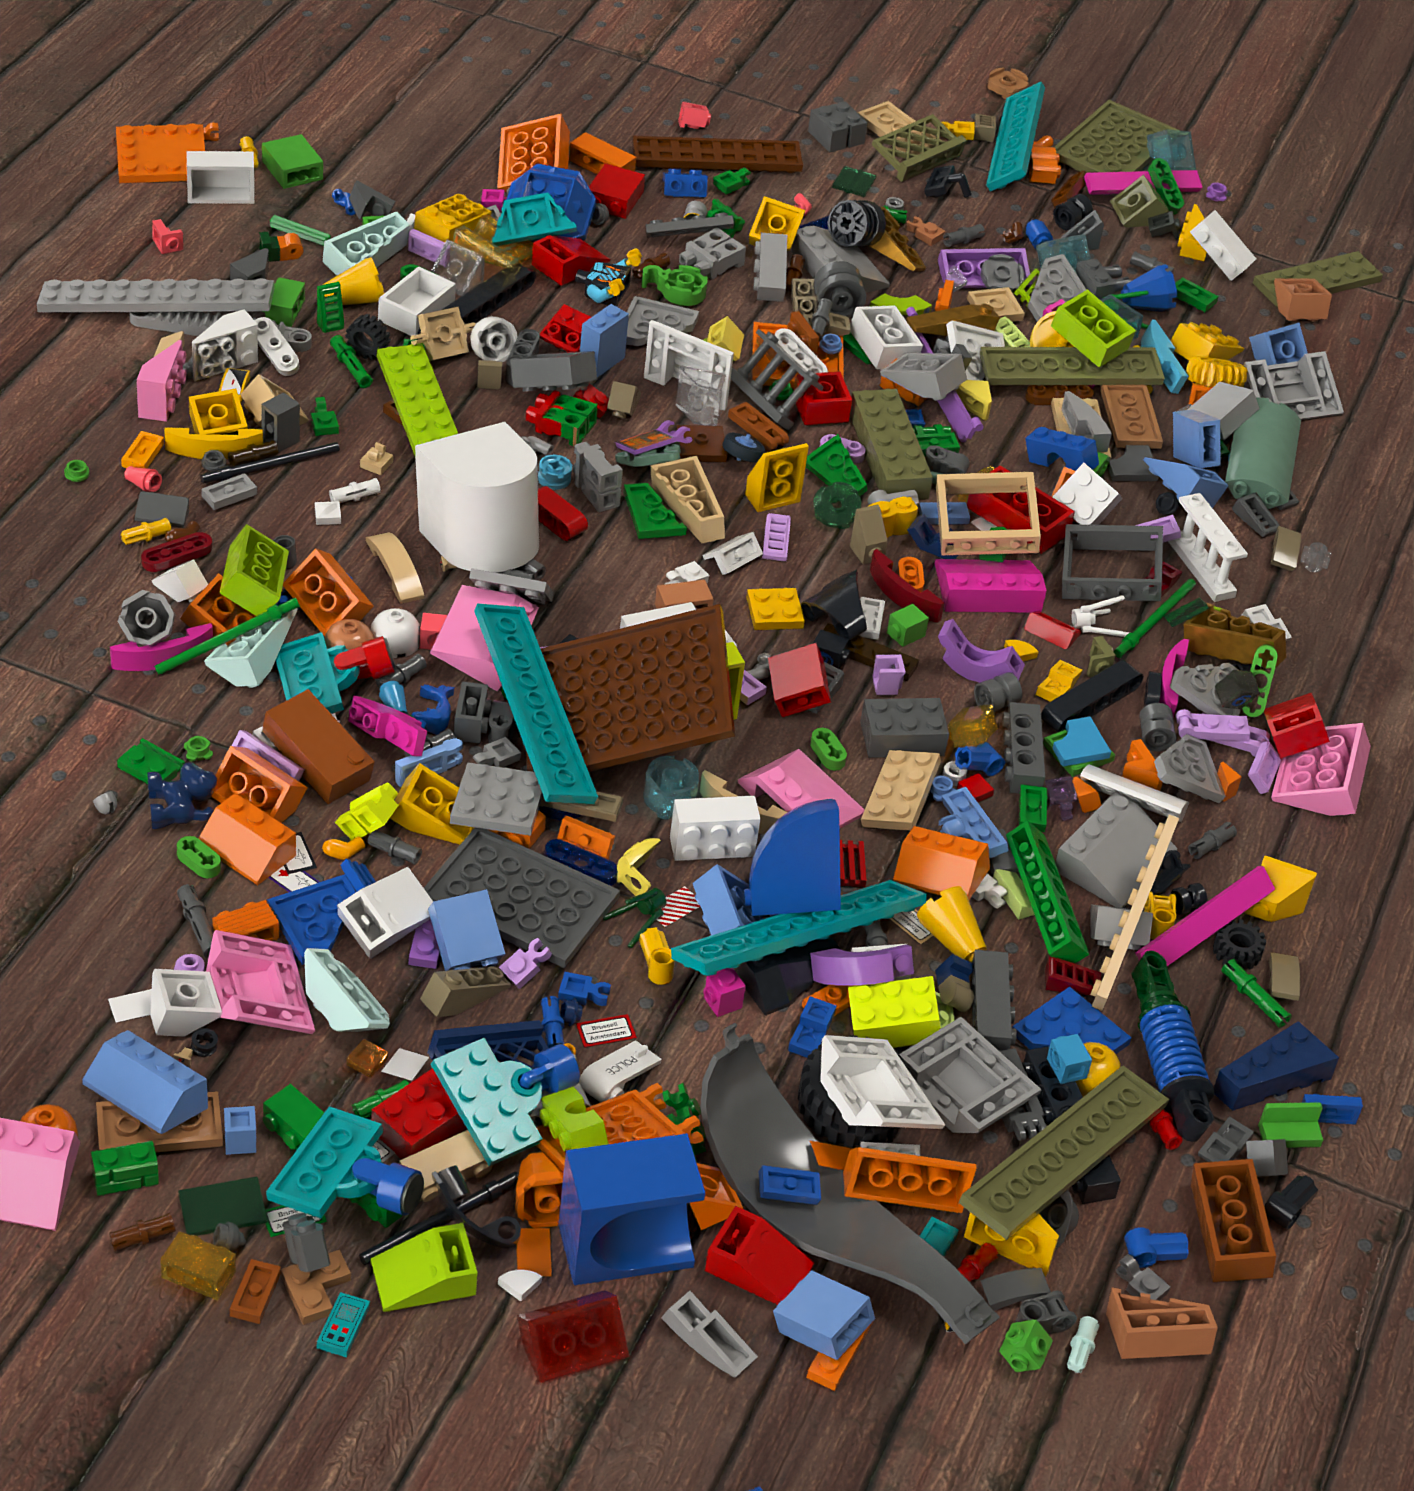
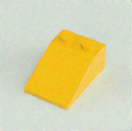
[745,443,809,512]
[390,763,475,845]
[964,1212,1059,1276]

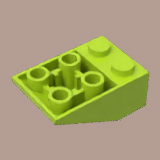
[371,1223,477,1312]

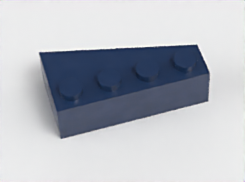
[1214,1021,1339,1111]

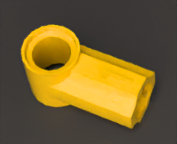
[639,927,675,985]

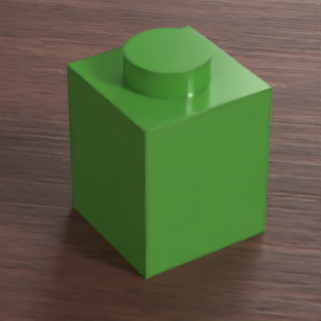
[887,604,929,647]

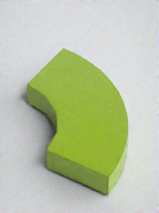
[870,293,932,315]

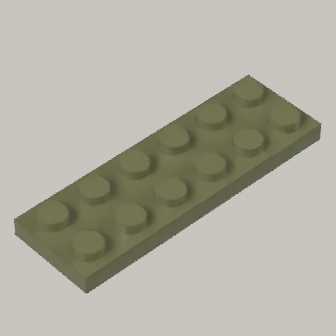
[1253,251,1383,307]

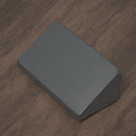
[135,491,190,527]

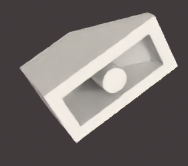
[151,559,208,602]

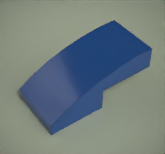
[788,996,837,1058]

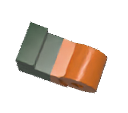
[259,232,303,262]

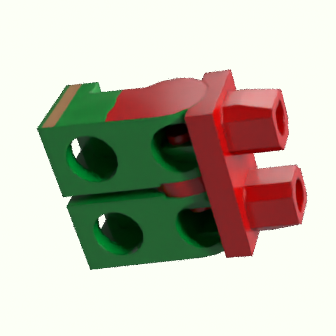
[526,390,597,446]

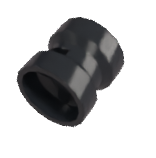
[1170,883,1208,915]

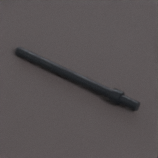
[200,442,340,484]
[359,1172,519,1265]

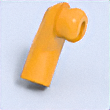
[322,836,365,860]

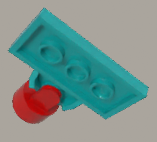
[276,632,397,714]

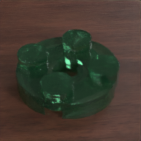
[813,482,862,529]

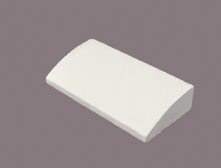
[1080,764,1189,822]

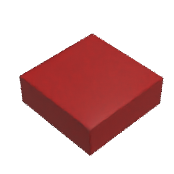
[957,773,994,802]

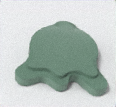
[615,441,681,466]

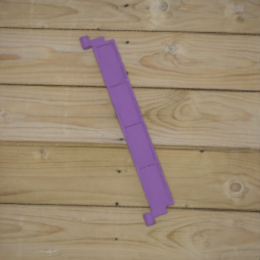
[906,307,983,443]

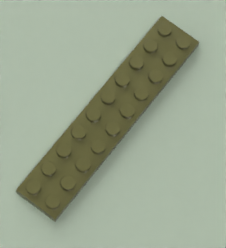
[958,1066,1169,1240]

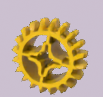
[1186,356,1247,387]

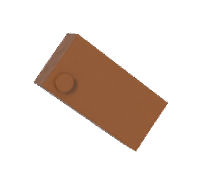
[262,689,375,804]
[1191,1159,1276,1282]

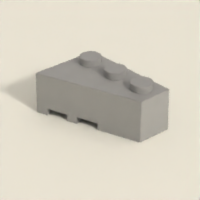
[753,232,787,302]

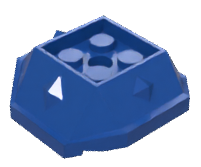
[506,164,596,244]

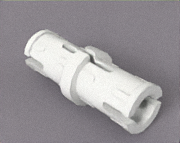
[329,478,381,503]

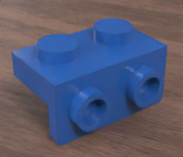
[663,169,708,197]

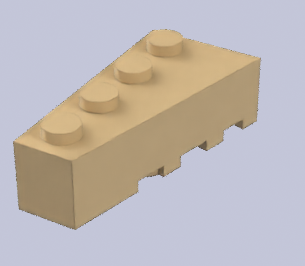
[651,456,725,543]

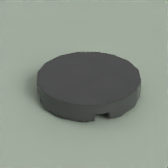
[980,254,1025,293]

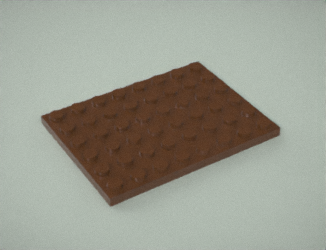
[526,604,735,772]

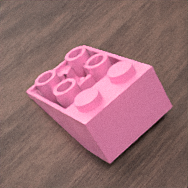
[137,340,187,422]

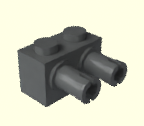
[1075,259,1131,301]

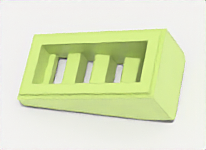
[995,316,1030,347]

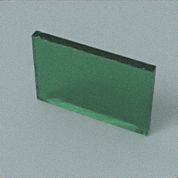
[178,1176,267,1238]

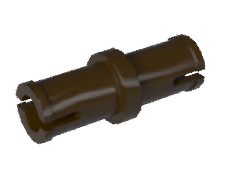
[228,440,279,467]

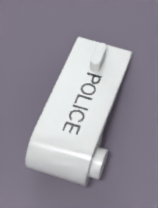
[579,1040,662,1103]

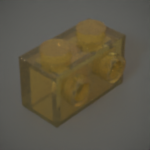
[948,704,998,748]
[161,1231,236,1300]

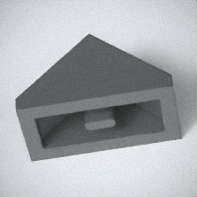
[1061,210,1104,251]

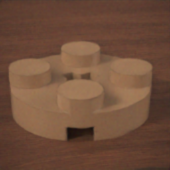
[987,68,1028,99]

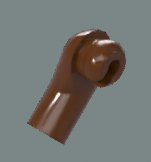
[165,521,200,542]

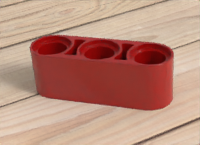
[538,486,588,541]

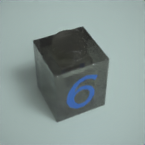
[1215,670,1260,710]

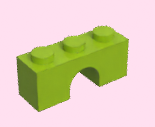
[539,1086,608,1151]

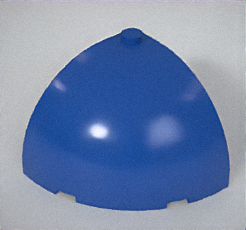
[744,799,841,916]

